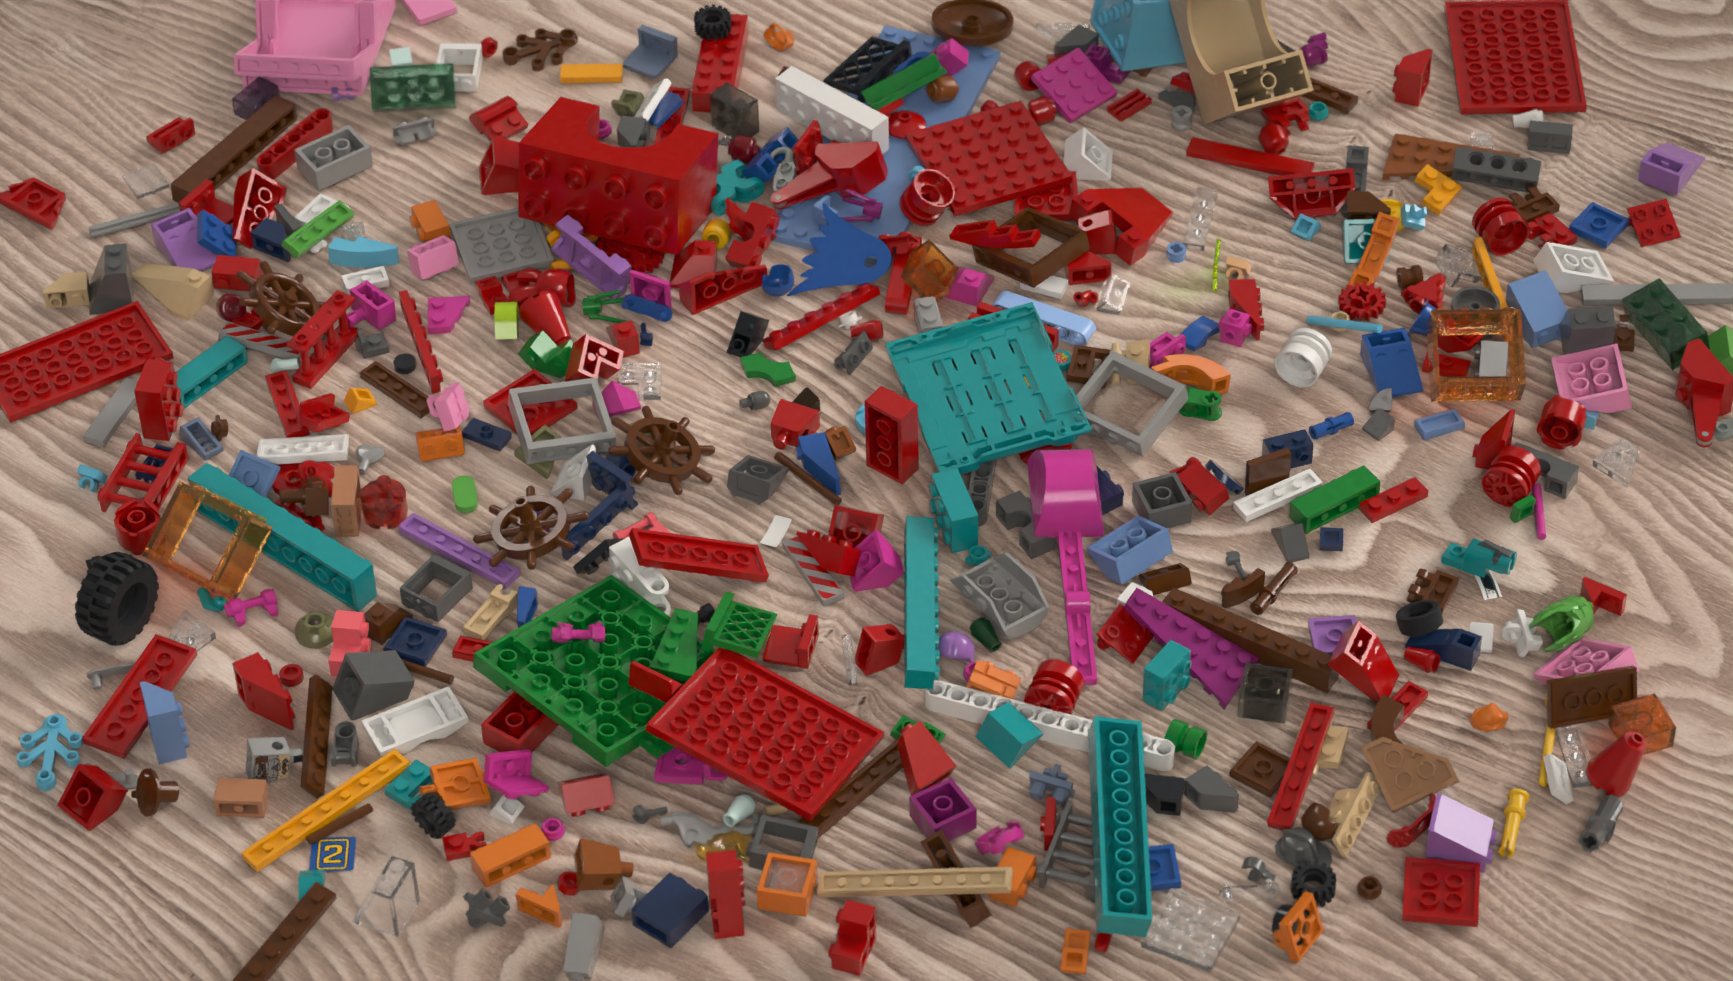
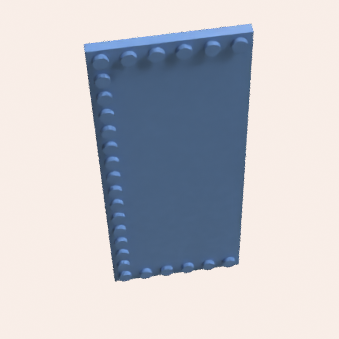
[772,26,1000,265]

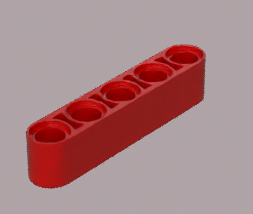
[256,108,333,180]
[885,236,922,315]

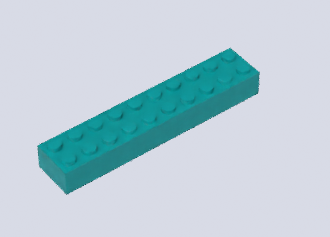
[188,463,377,612]
[1088,716,1153,937]

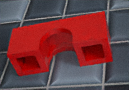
[725,202,780,268]

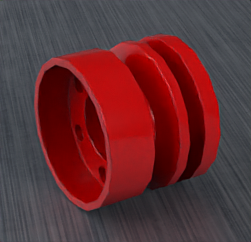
[899,169,955,226]
[1472,197,1529,256]
[1481,446,1541,507]
[1024,659,1084,715]

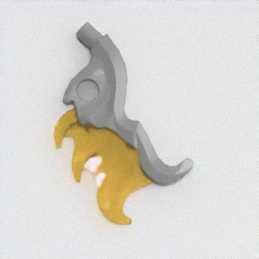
[660,813,759,861]

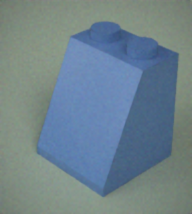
[1506,270,1567,349]

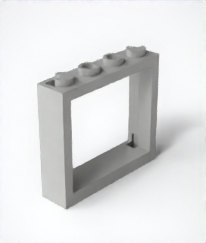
[1076,351,1188,457]
[508,378,616,464]

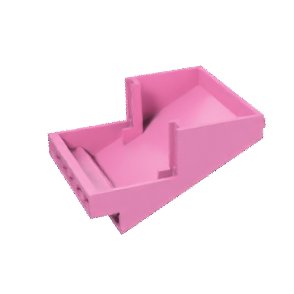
[234,0,395,96]

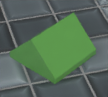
[1701,325,1733,375]

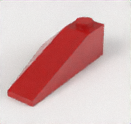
[232,168,287,249]
[679,265,767,315]

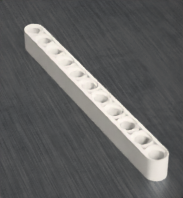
[925,680,1175,772]

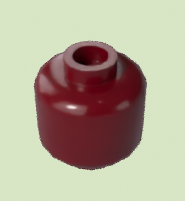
[728,135,760,164]
[216,293,246,322]

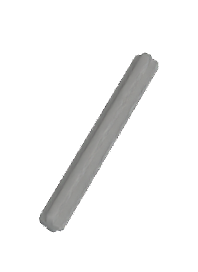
[89,203,180,238]

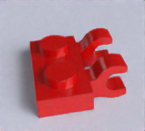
[1262,98,1310,136]
[1528,212,1578,249]

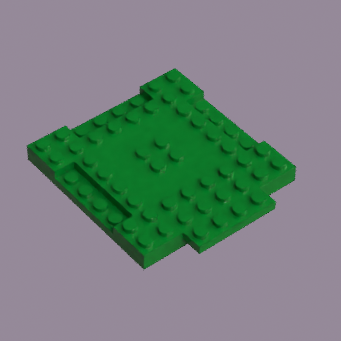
[473,575,716,767]

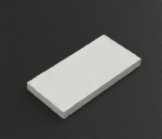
[256,434,350,464]

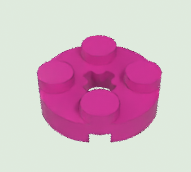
[974,820,1024,855]

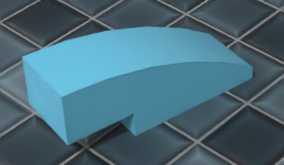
[328,236,399,268]

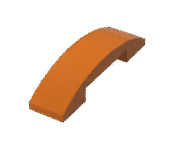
[1348,212,1400,287]

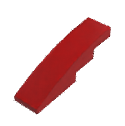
[949,219,1041,249]

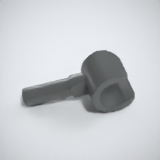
[1225,551,1247,580]
[632,805,668,824]

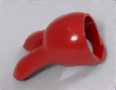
[508,267,576,307]

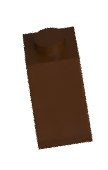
[1347,190,1391,220]
[364,602,413,645]

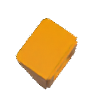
[344,388,377,413]

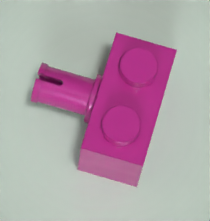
[346,280,396,330]

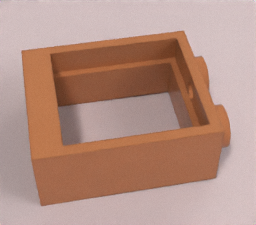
[331,465,363,537]

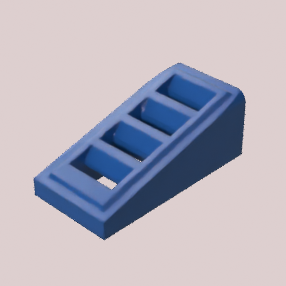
[517,586,538,628]

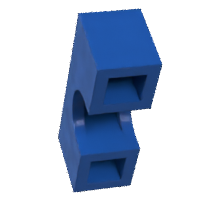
[742,127,798,183]

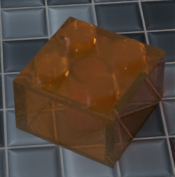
[901,239,959,302]
[1608,693,1676,755]

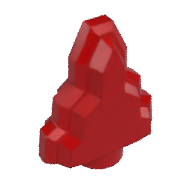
[1401,273,1446,313]

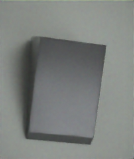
[1271,523,1309,563]

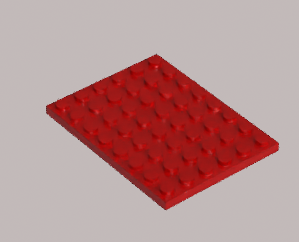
[1444,0,1587,115]
[645,647,885,822]

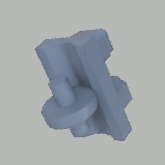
[1029,764,1075,807]

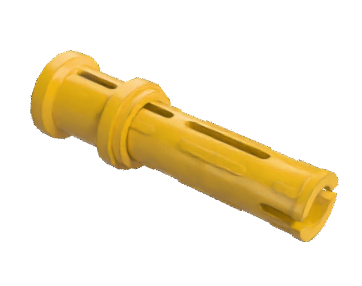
[1498,788,1530,858]

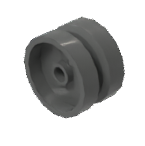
[1450,286,1500,341]

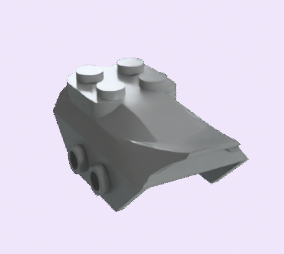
[950,552,1050,640]

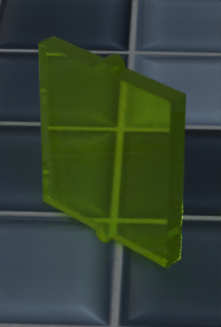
[1212,239,1221,291]

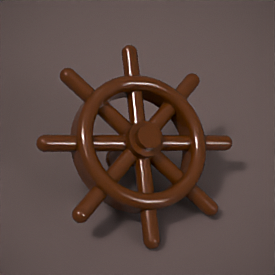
[237,261,326,336]
[608,406,715,495]
[473,486,589,570]

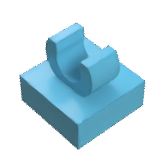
[1400,204,1427,231]
[77,464,108,492]

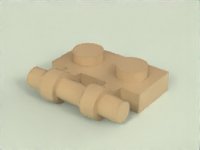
[1109,339,1150,386]

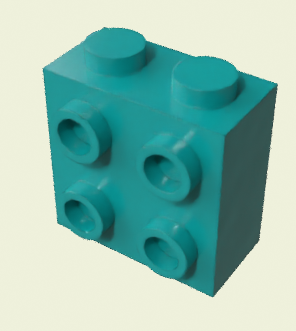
[1143,640,1192,711]

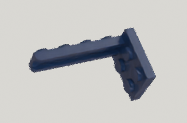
[561,450,638,560]

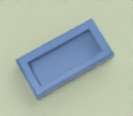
[1414,408,1465,440]

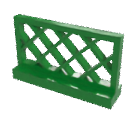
[701,591,777,658]

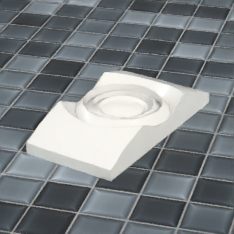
[361,686,469,756]

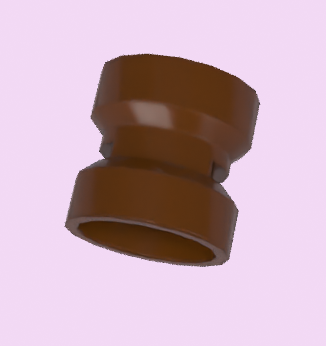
[1396,265,1424,289]

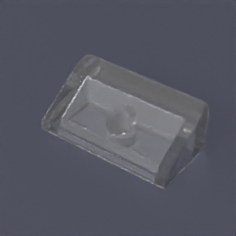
[1095,273,1130,315]

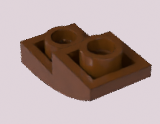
[1221,568,1265,608]

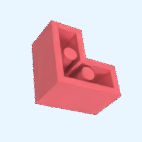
[328,610,371,677]

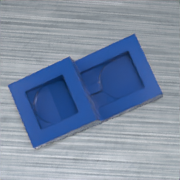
[1180,316,1220,351]

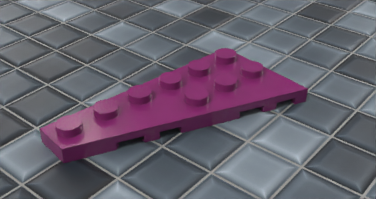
[1124,588,1259,710]

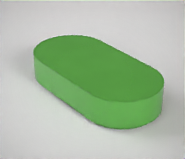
[452,475,478,513]

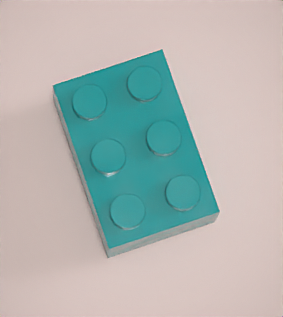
[928,468,978,553]

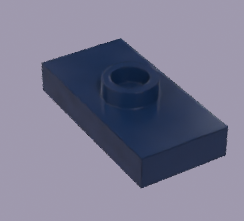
[462,418,512,451]

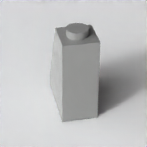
[563,912,605,981]

